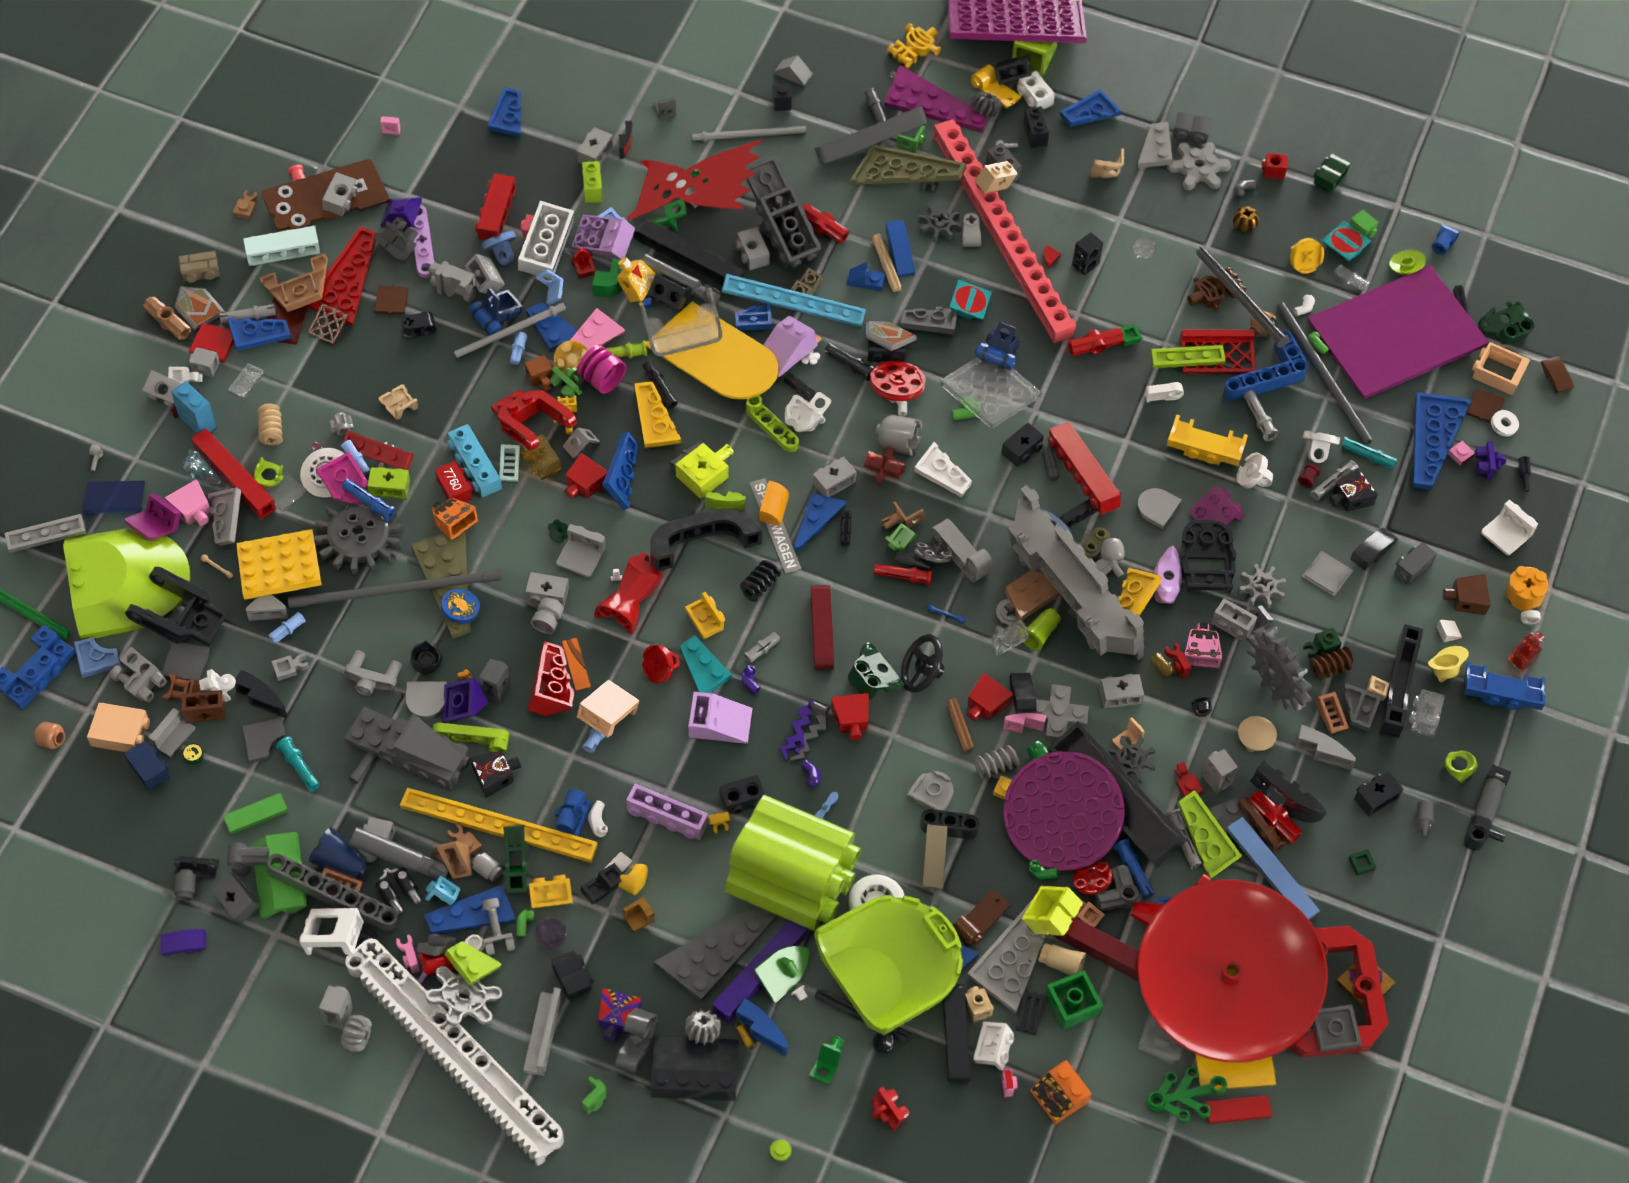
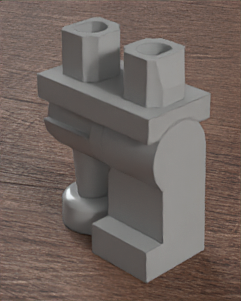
[428,261,476,303]
[110,647,167,703]

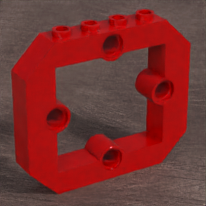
[1289,926,1388,1058]

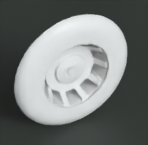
[300,448,344,497]
[848,875,904,910]

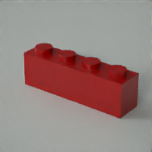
[475,173,516,240]

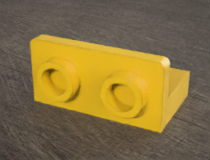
[529,875,573,908]

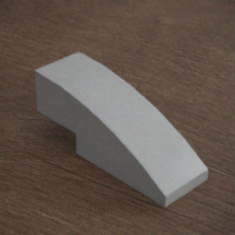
[1295,725,1356,770]

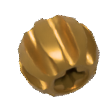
[1233,206,1259,233]

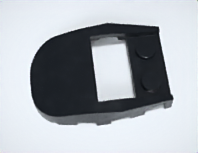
[1181,520,1236,593]
[1250,760,1326,822]

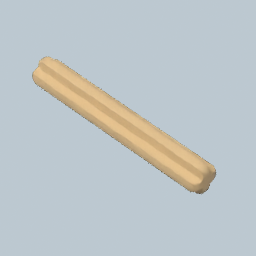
[872,233,901,292]

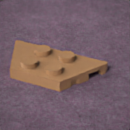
[1005,571,1060,622]

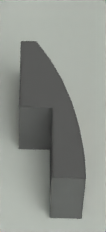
[417,934,457,956]

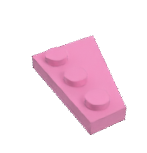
[571,308,625,350]

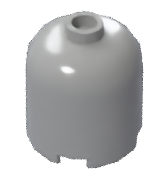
[876,415,922,456]

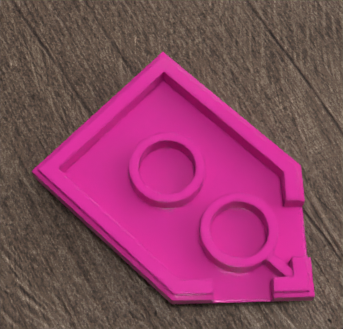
[316,452,367,505]

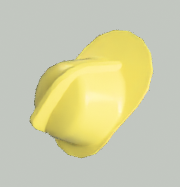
[1428,646,1469,682]

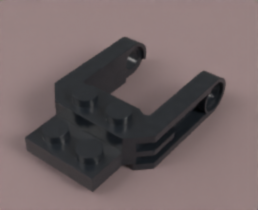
[125,566,228,646]

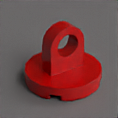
[642,644,680,684]

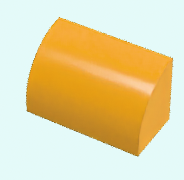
[759,481,790,526]

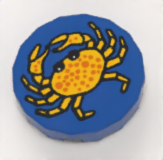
[441,589,480,624]

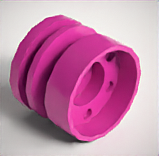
[577,345,626,394]

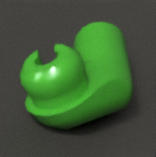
[1308,332,1329,355]
[516,909,534,937]

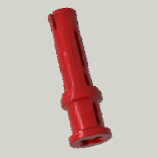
[874,563,933,587]

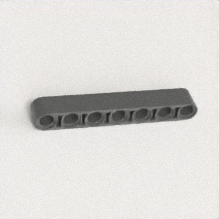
[814,106,928,165]
[267,853,397,932]

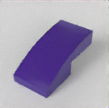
[160,929,206,957]

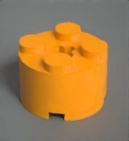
[1506,566,1548,611]

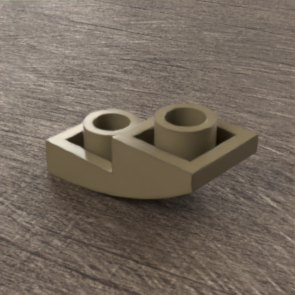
[791,268,824,295]

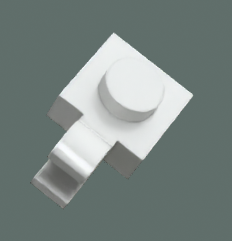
[168,367,203,383]

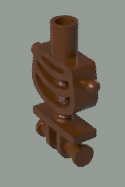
[1187,268,1246,310]

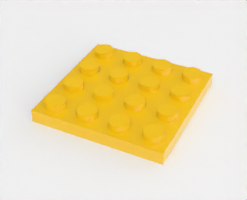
[236,529,322,600]

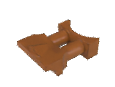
[162,674,202,700]

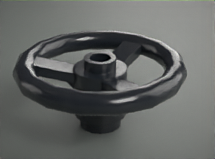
[901,634,945,693]

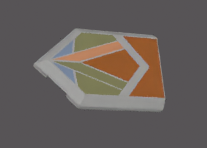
[175,286,225,331]
[866,321,917,351]

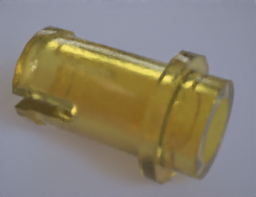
[1150,652,1175,677]

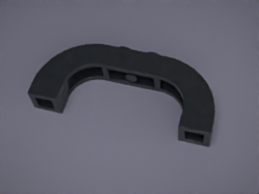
[650,509,762,572]

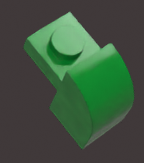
[592,258,622,297]

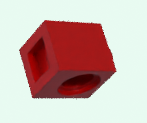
[1261,153,1288,179]

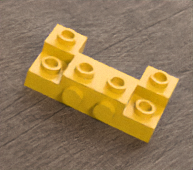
[1167,415,1248,466]

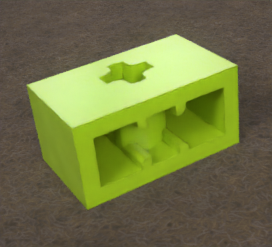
[582,161,603,203]
[367,467,410,499]

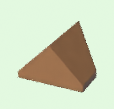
[431,841,472,879]

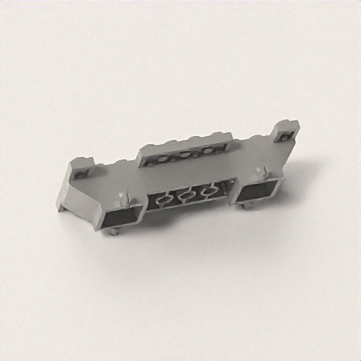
[1008,485,1145,660]

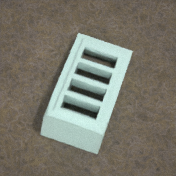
[499,444,520,482]

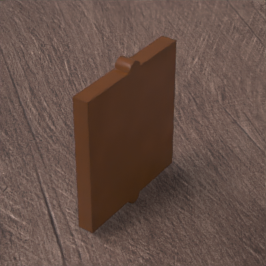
[375,285,408,315]
[1467,388,1505,423]

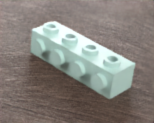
[243,226,320,266]

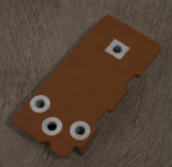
[261,159,389,231]

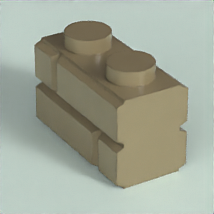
[179,251,220,283]

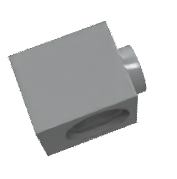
[189,347,220,377]

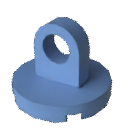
[482,231,517,265]

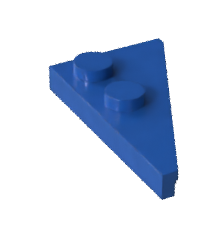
[794,493,847,551]

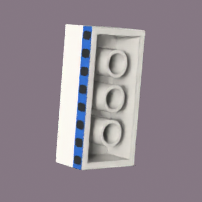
[518,201,574,280]

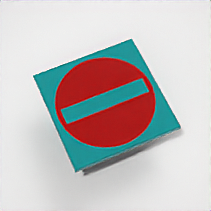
[1322,221,1371,261]
[949,279,992,320]

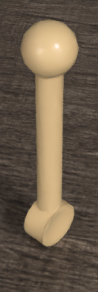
[201,555,233,579]

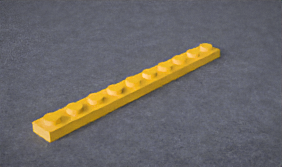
[400,787,598,863]

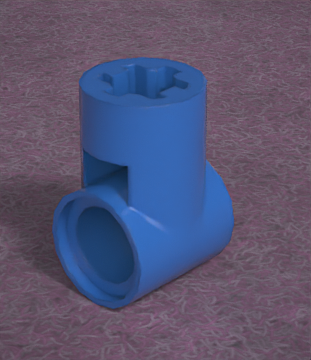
[1432,224,1460,254]

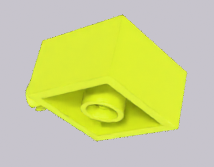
[675,443,734,499]

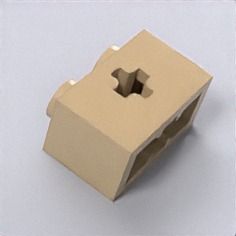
[975,161,1018,193]

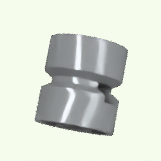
[531,598,564,634]

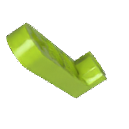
[746,395,799,453]
[433,723,509,753]

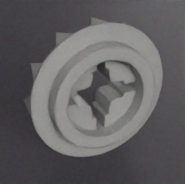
[996,599,1024,627]

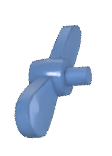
[815,792,838,819]

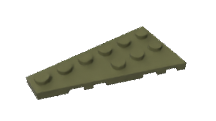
[850,144,967,185]
[411,530,471,639]

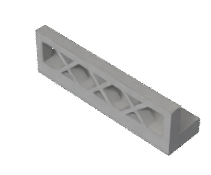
[4,514,86,553]
[523,988,562,1076]

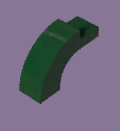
[504,825,527,893]

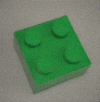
[1045,970,1103,1030]

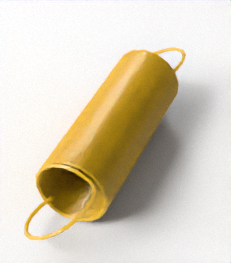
[735,1020,755,1051]

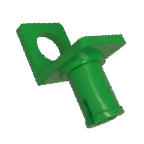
[651,199,687,232]
[810,1036,844,1085]

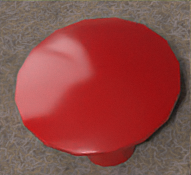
[1073,862,1113,895]

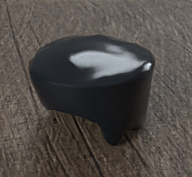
[410,641,443,674]

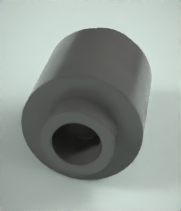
[174,869,196,901]

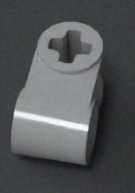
[962,213,981,247]

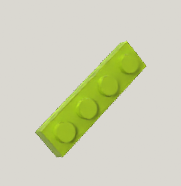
[1150,345,1225,368]

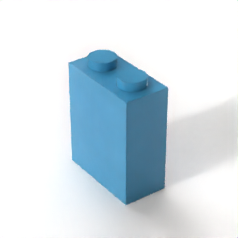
[171,381,217,433]

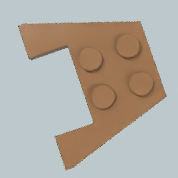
[259,253,328,312]

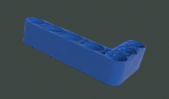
[1223,330,1308,401]

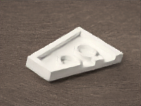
[914,442,972,498]

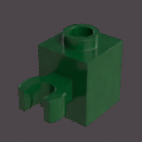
[1303,628,1342,658]

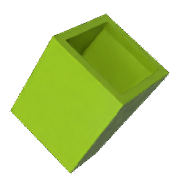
[1012,41,1057,76]

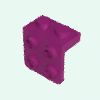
[1189,486,1245,525]
[124,493,182,541]

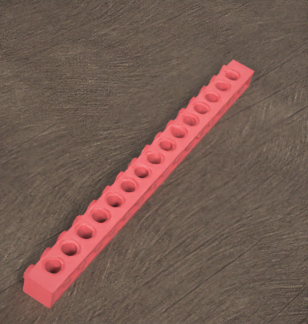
[933,119,1076,343]

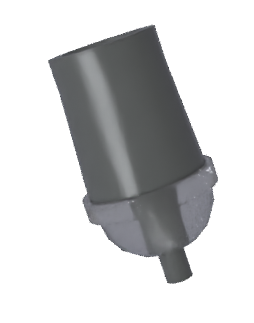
[1415,800,1435,837]

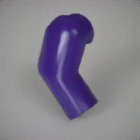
[801,760,821,788]

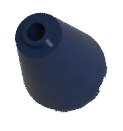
[308,827,368,878]

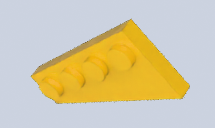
[634,381,682,448]
[1118,567,1162,616]

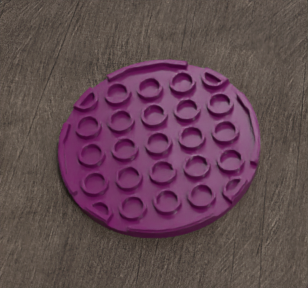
[1003,751,1125,871]

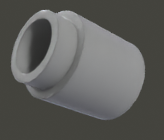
[472,853,503,882]

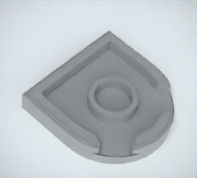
[1137,488,1182,529]
[406,682,447,720]
[907,771,954,811]

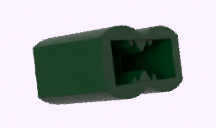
[1313,154,1351,192]

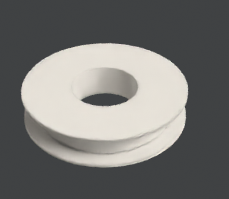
[1491,410,1519,437]

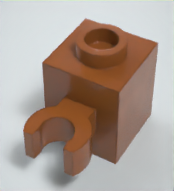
[524,355,554,392]

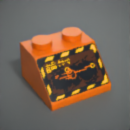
[1030,1060,1092,1124]

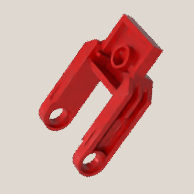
[491,389,577,452]

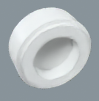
[1521,610,1541,624]

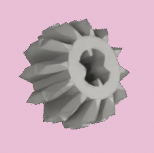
[685,1010,721,1045]
[341,1015,372,1052]

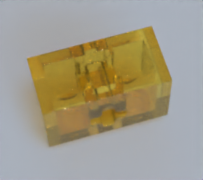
[522,434,561,481]

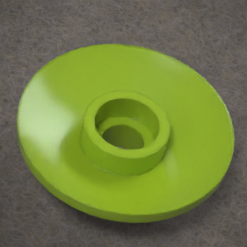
[1390,250,1426,274]

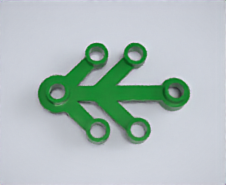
[1146,1066,1227,1124]

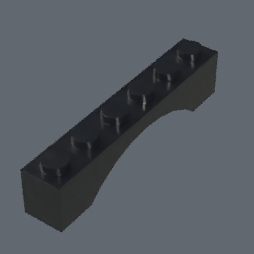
[1380,624,1423,738]

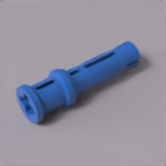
[342,478,396,522]
[1113,839,1155,899]

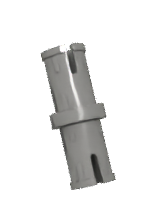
[743,632,781,664]

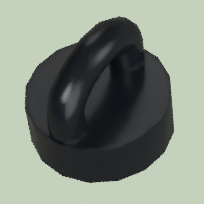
[1191,697,1212,717]
[873,1032,894,1053]

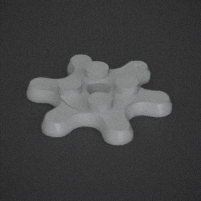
[1167,142,1231,190]
[425,966,502,1026]

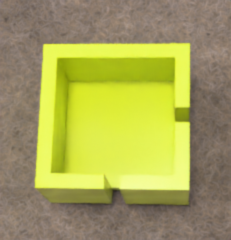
[1021,886,1083,936]

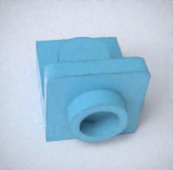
[425,875,460,905]

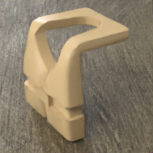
[1090,149,1124,178]
[379,384,418,420]

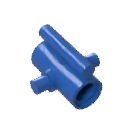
[554,789,592,837]

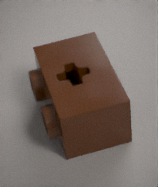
[182,690,226,723]

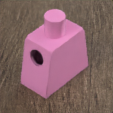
[165,480,210,526]

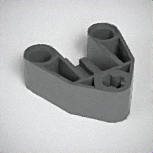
[615,1008,658,1074]

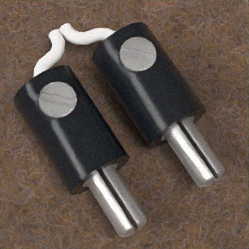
[375,868,421,914]

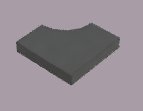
[242,717,286,763]

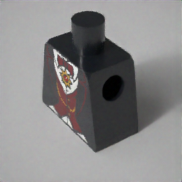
[1329,468,1378,512]
[470,751,521,798]

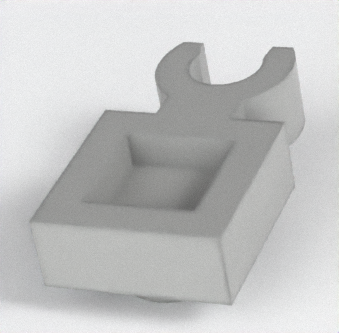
[272,654,309,681]

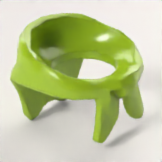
[254,457,283,488]
[1443,751,1477,783]

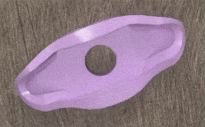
[1153,546,1182,604]

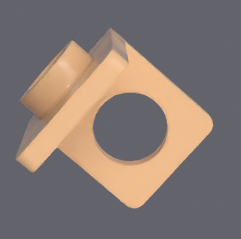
[1112,718,1145,750]

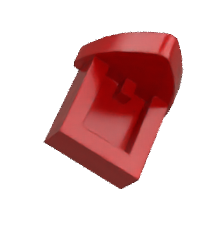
[571,247,596,279]

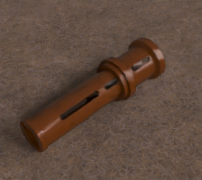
[1237,797,1286,853]

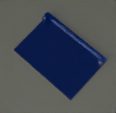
[83,481,145,514]

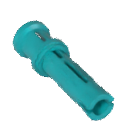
[276,737,320,792]

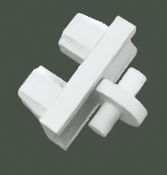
[199,669,236,702]

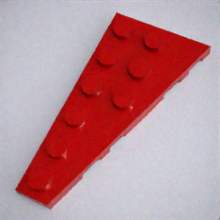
[305,226,376,327]

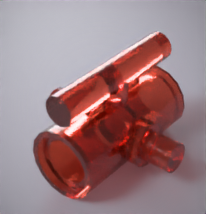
[864,446,906,484]

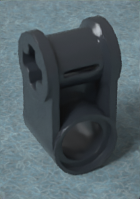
[401,311,437,339]

